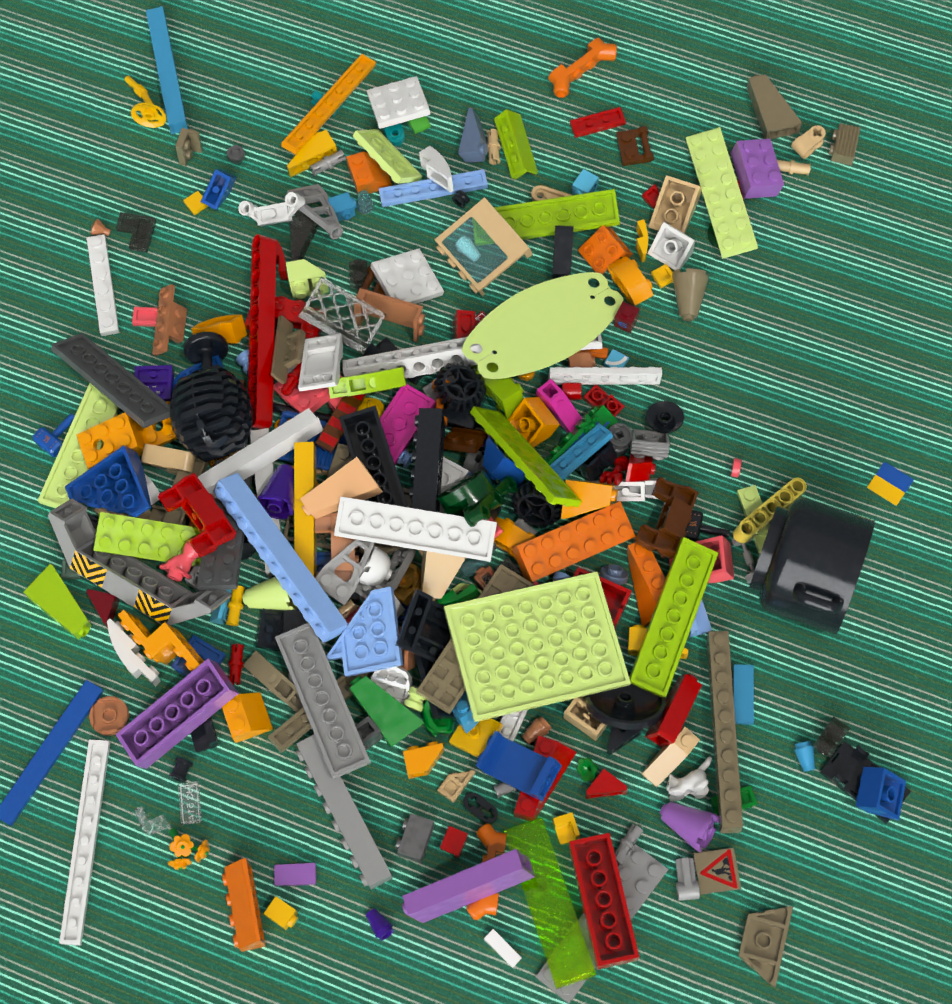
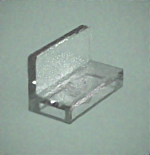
[134,806,171,836]

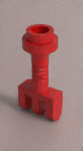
[600,456,629,486]

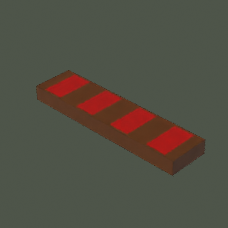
[315,393,368,454]

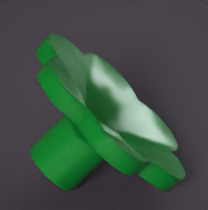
[577,757,597,782]

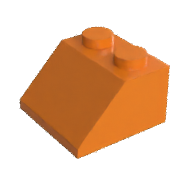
[346,152,392,197]

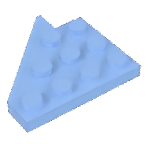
[326,586,403,677]

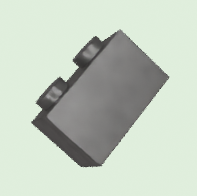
[395,814,435,864]

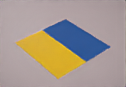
[867,462,914,506]

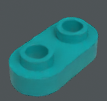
[383,123,405,146]

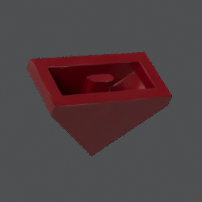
[86,589,119,628]

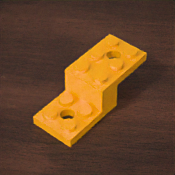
[76,401,177,469]
[118,610,204,672]

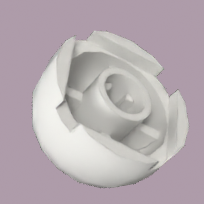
[358,546,393,586]

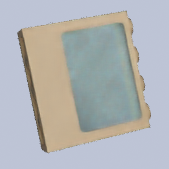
[434,197,533,297]

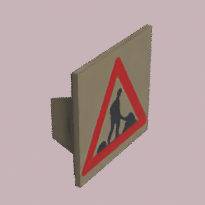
[693,848,741,895]

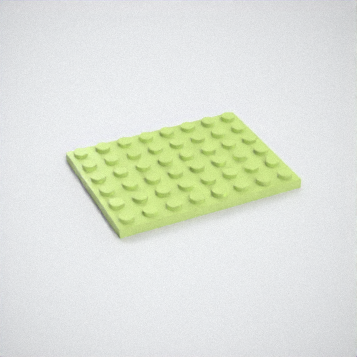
[444,572,631,722]

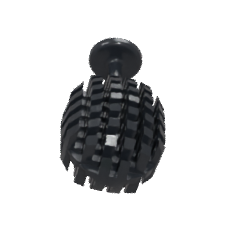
[170,332,253,462]

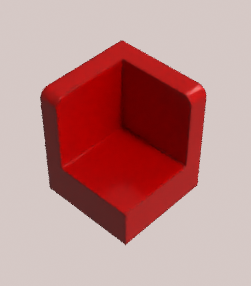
[440,826,468,859]

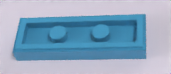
[733,664,754,725]

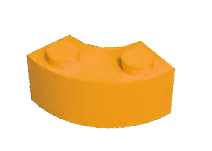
[607,256,653,306]
[191,315,247,344]
[494,517,536,560]

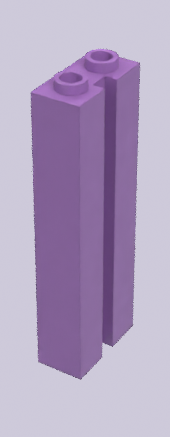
[402,849,535,923]

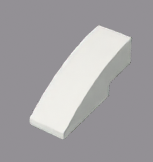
[419,146,453,192]

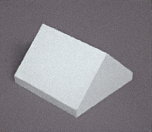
[647,222,695,270]

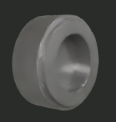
[227,145,245,164]

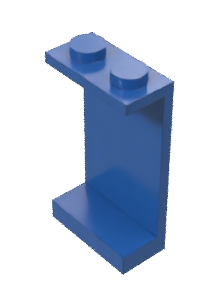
[476,730,562,802]

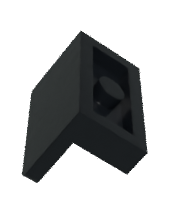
[191,717,219,753]

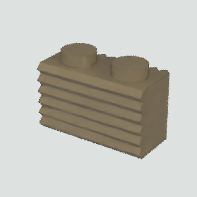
[829,123,861,166]

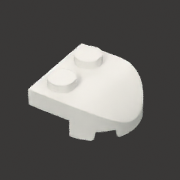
[371,666,413,705]

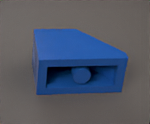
[201,169,237,210]

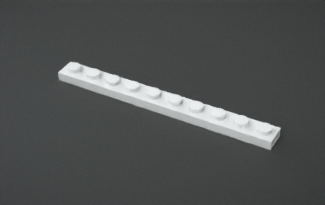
[59,740,110,946]

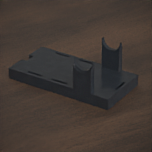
[820,741,911,824]

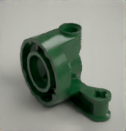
[437,469,517,527]

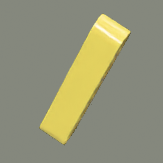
[733,478,807,543]

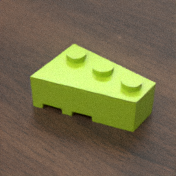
[472,362,524,419]

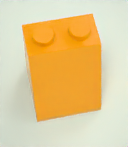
[561,479,618,519]

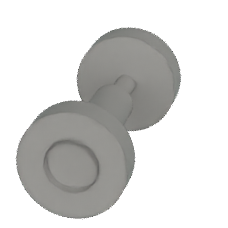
[732,538,755,583]

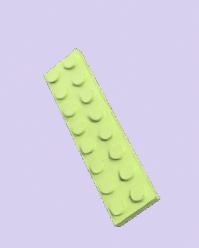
[686,127,758,259]
[37,383,120,508]

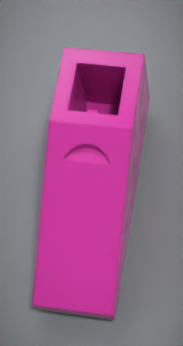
[536,379,582,432]

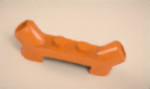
[548,38,617,98]
[466,824,507,920]

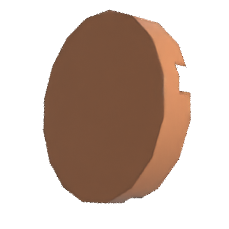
[89,696,130,736]

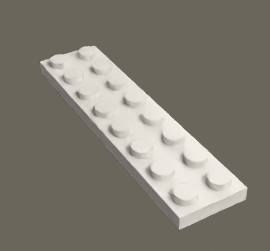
[334,496,497,562]

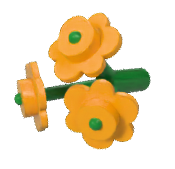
[168,828,209,870]

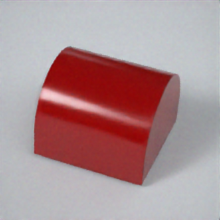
[562,383,581,400]

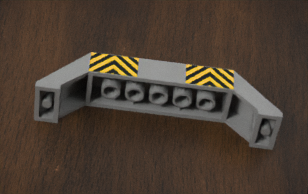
[48,499,232,625]

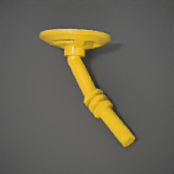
[125,76,167,128]

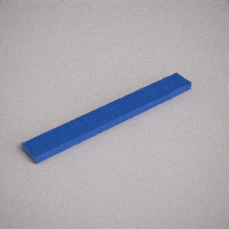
[0,680,104,827]

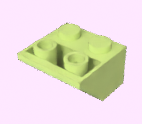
[286,259,329,299]

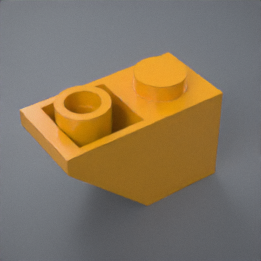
[403,742,444,779]

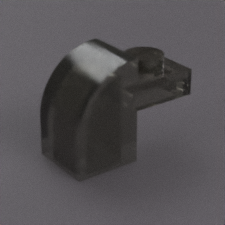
[814,717,850,758]

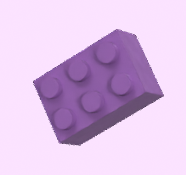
[730,139,784,199]

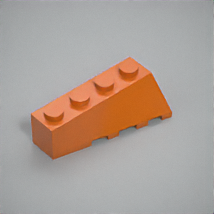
[627,542,666,627]

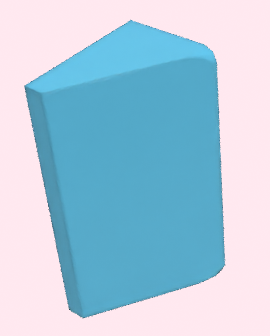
[210,589,232,625]

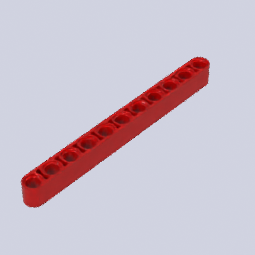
[248,234,277,429]

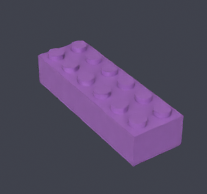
[115,659,239,769]

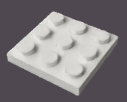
[367,76,430,129]
[370,248,444,304]

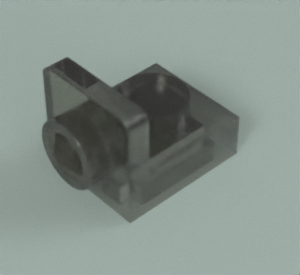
[349,259,368,290]

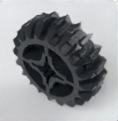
[434,361,485,412]
[512,480,563,528]

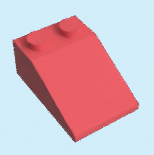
[669,535,734,583]

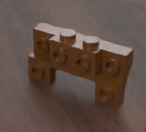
[635,477,698,559]

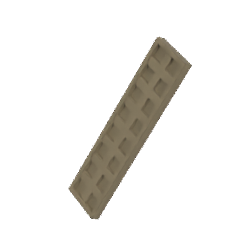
[416,564,534,714]

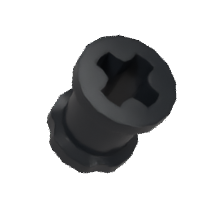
[169,757,193,783]

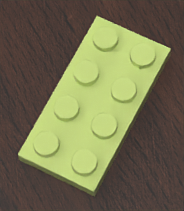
[353,129,422,184]

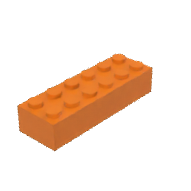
[511,501,636,582]

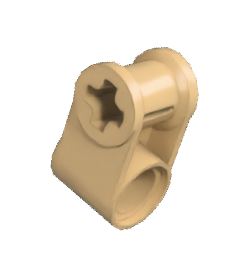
[791,125,826,159]

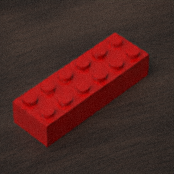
[568,833,639,970]

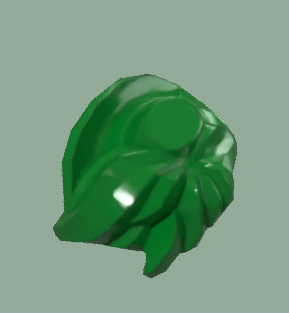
[423,700,453,737]

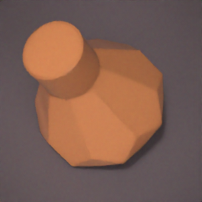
[91,219,111,236]

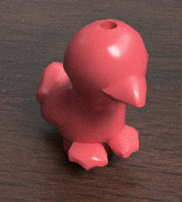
[159,539,199,582]

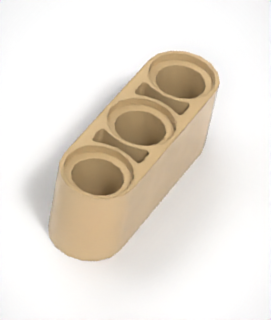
[141,444,196,473]

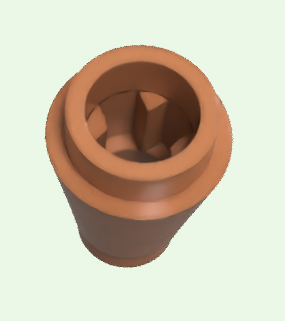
[522,716,552,745]

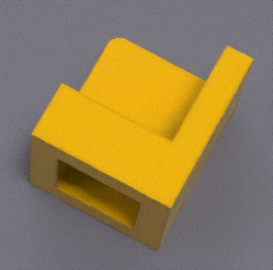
[553,812,580,845]

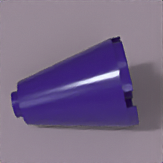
[257,464,294,519]

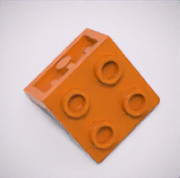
[578,225,633,275]

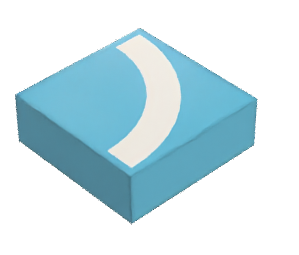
[604,349,629,368]

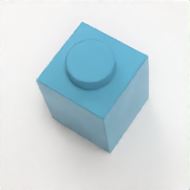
[572,169,599,195]

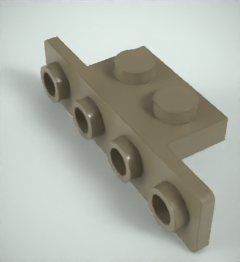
[271,316,306,384]

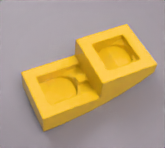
[636,219,648,262]

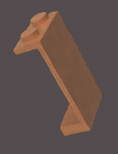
[353,288,425,342]

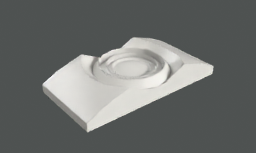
[298,333,343,392]

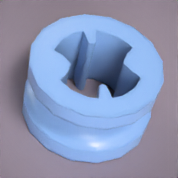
[397,449,412,468]

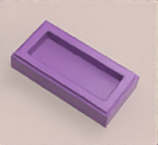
[274,863,316,887]

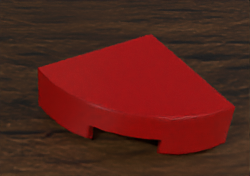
[641,184,659,209]

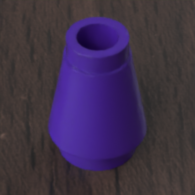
[366,908,394,941]

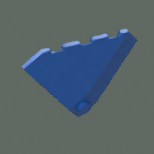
[65,445,151,518]

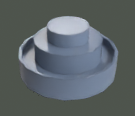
[599,564,629,585]

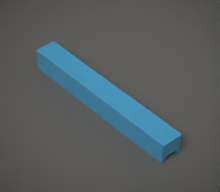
[146,6,188,134]

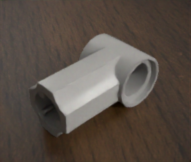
[675,858,700,901]

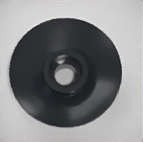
[646,401,684,433]

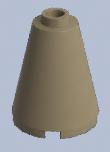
[672,268,709,321]

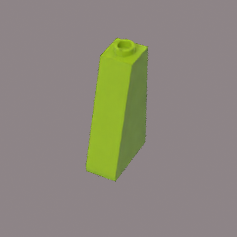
[23,564,92,640]

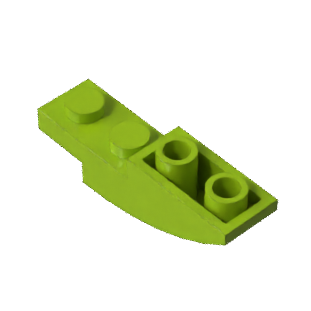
[328,367,406,399]

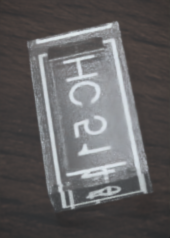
[178,781,202,825]

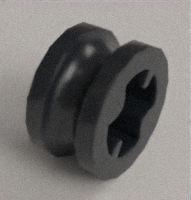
[452,190,470,208]

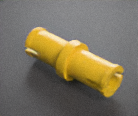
[226,586,245,626]

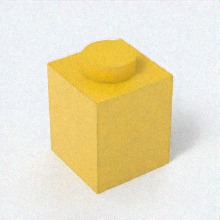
[264,896,298,930]

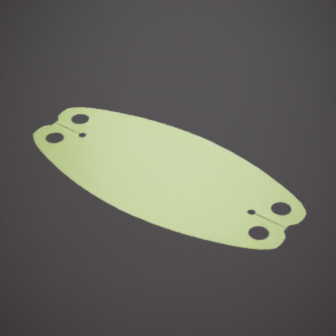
[462,272,623,379]

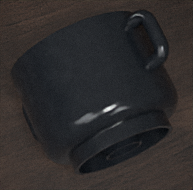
[749,498,875,635]

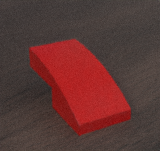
[275,239,288,280]

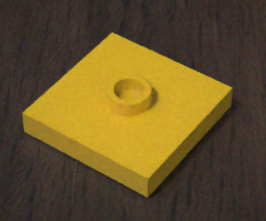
[449,718,503,757]

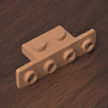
[152,284,187,356]

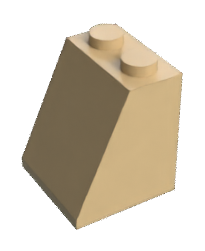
[420,551,465,601]

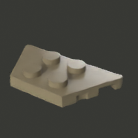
[738,906,793,987]

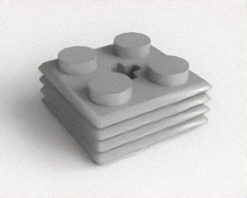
[630,429,670,460]

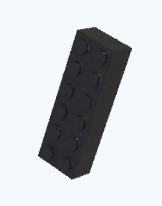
[339,405,408,507]
[409,408,446,513]

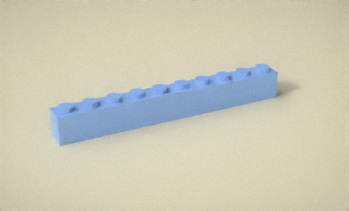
[214,473,348,643]

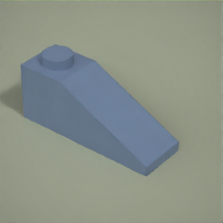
[458,108,488,163]

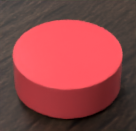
[731,458,742,478]

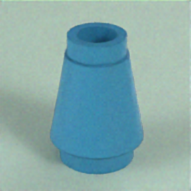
[794,741,815,772]

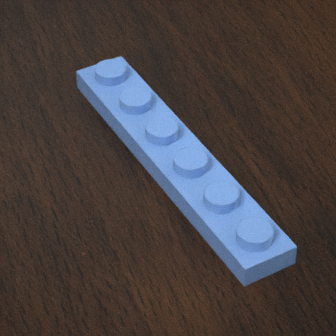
[379,169,488,207]

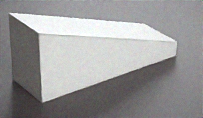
[484,929,522,968]

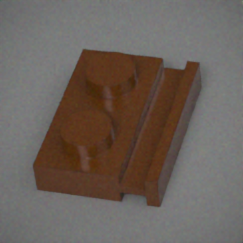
[444,427,488,453]

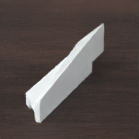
[581,478,666,501]

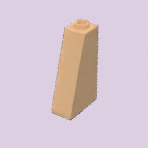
[301,457,383,519]

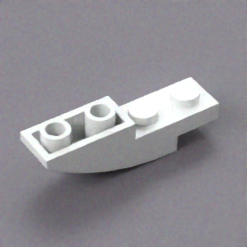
[107,619,161,687]

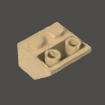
[563,696,608,741]

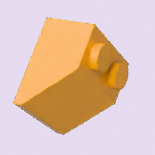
[508,397,560,448]
[222,692,273,743]

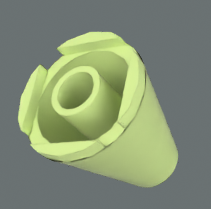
[243,577,298,610]

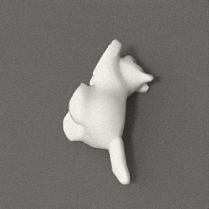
[666,757,712,801]

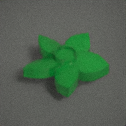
[578,414,598,435]

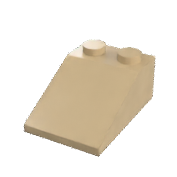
[648,175,702,234]

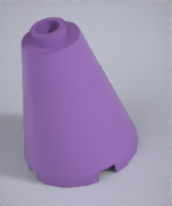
[660,802,719,852]

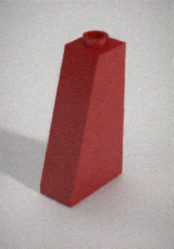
[645,674,702,747]

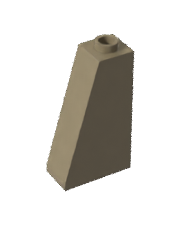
[747,74,802,139]

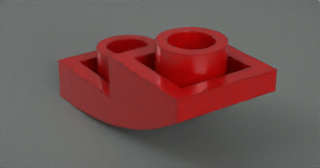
[583,385,625,417]

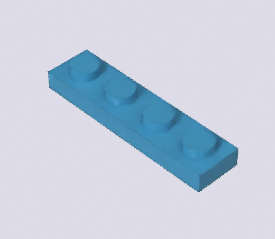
[550,423,613,480]

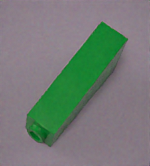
[349,676,424,747]

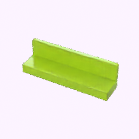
[494,109,538,180]

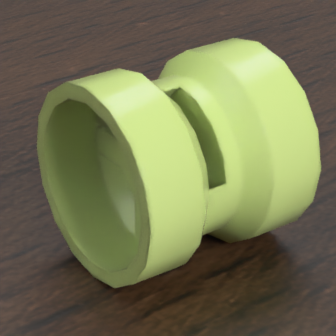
[403,686,426,712]

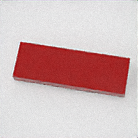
[570,107,626,138]

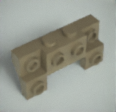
[149,457,208,525]

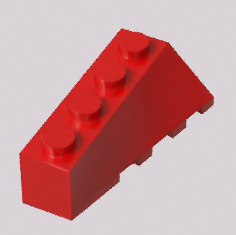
[514,736,577,823]

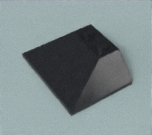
[395,589,451,663]

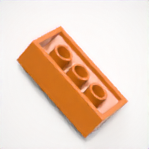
[222,858,266,952]

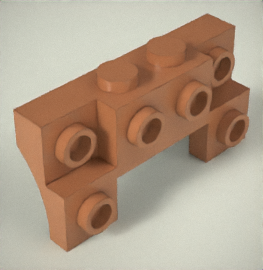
[315,512,359,581]

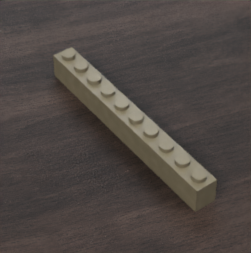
[706,631,743,833]

